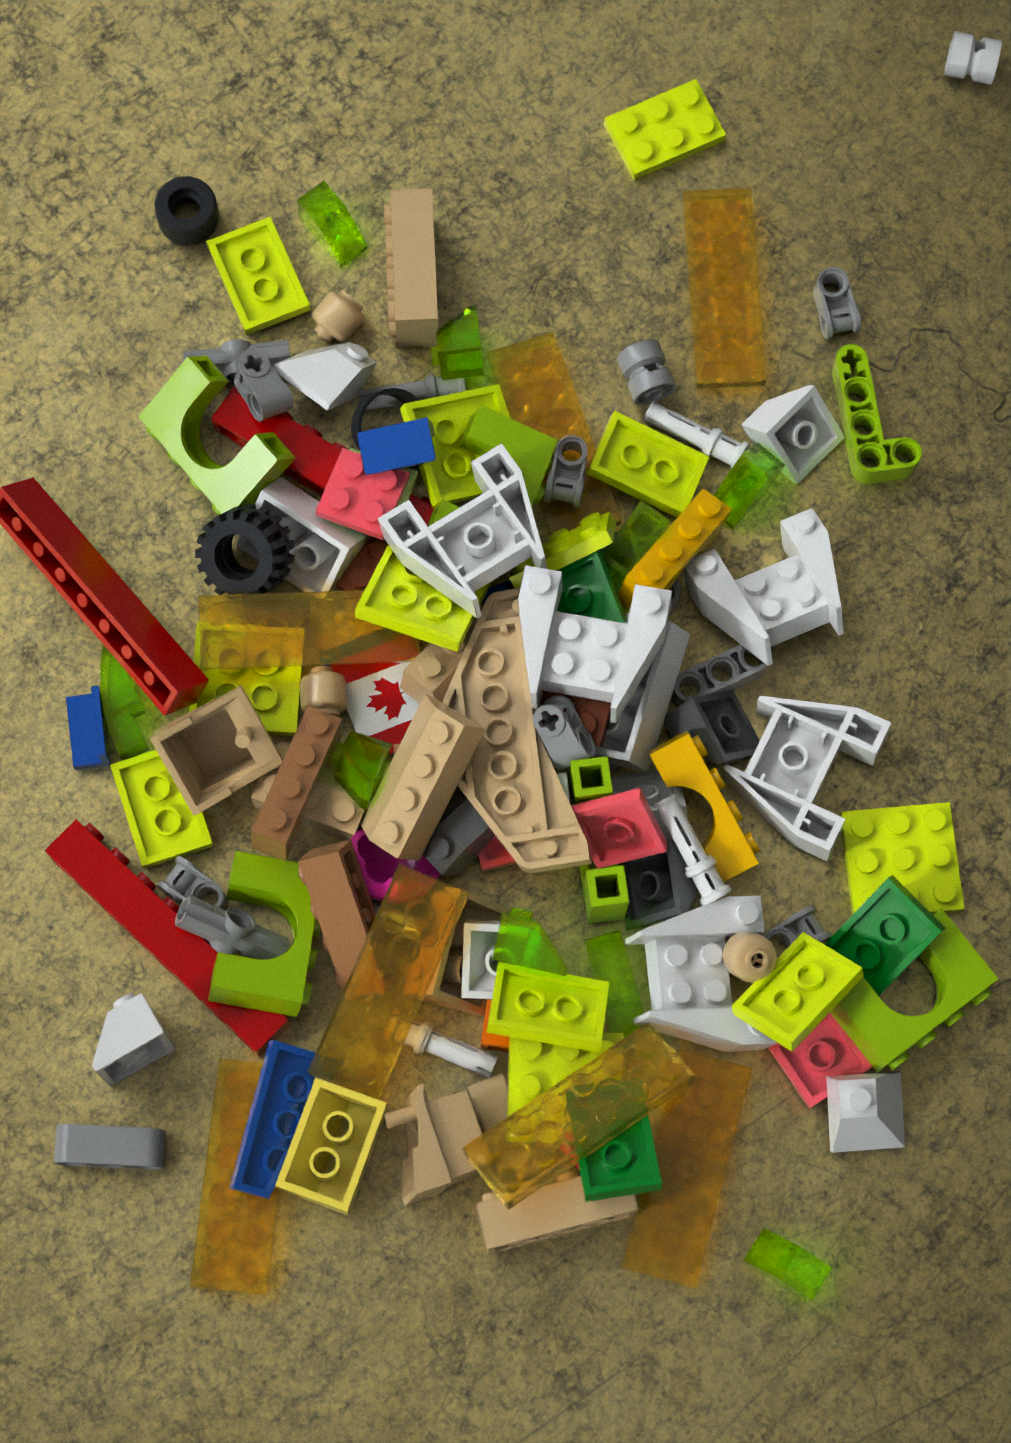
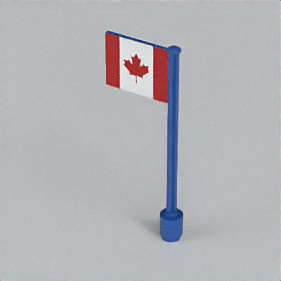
[319,530,632,765]

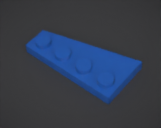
[229,1040,343,1198]

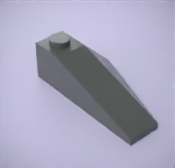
[423,786,495,876]

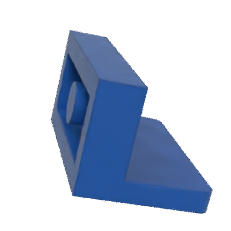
[357,417,436,475]
[66,685,111,770]

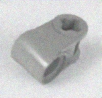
[813,267,861,339]
[234,350,294,422]
[544,435,588,508]
[533,695,596,771]
[156,856,228,911]
[764,905,832,958]

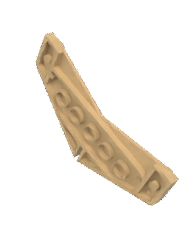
[442,588,591,873]

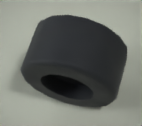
[154,176,219,246]

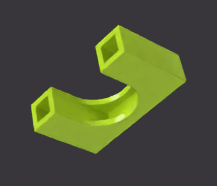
[138,355,295,515]
[427,405,558,527]
[568,756,629,924]
[208,851,321,1017]
[830,909,998,1073]

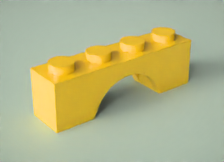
[618,488,732,609]
[648,730,760,882]

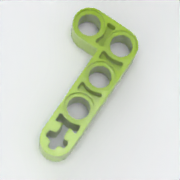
[832,344,922,484]

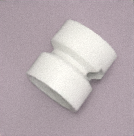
[944,31,1002,85]

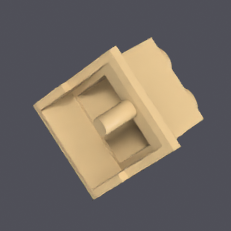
[150,685,283,816]
[384,1083,494,1206]

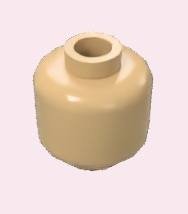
[312,290,364,343]
[299,666,348,717]
[723,931,777,983]

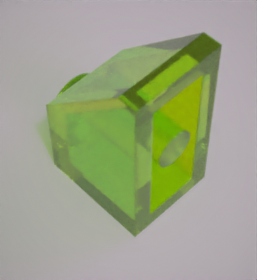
[297,181,368,268]
[431,305,484,381]
[714,443,785,529]
[332,730,392,810]
[492,907,568,976]
[743,1228,832,1303]

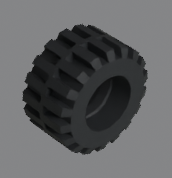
[195,504,295,601]

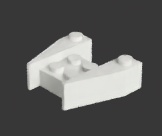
[378,443,547,619]
[683,508,844,666]
[518,565,672,723]
[723,696,891,861]
[625,896,777,1052]

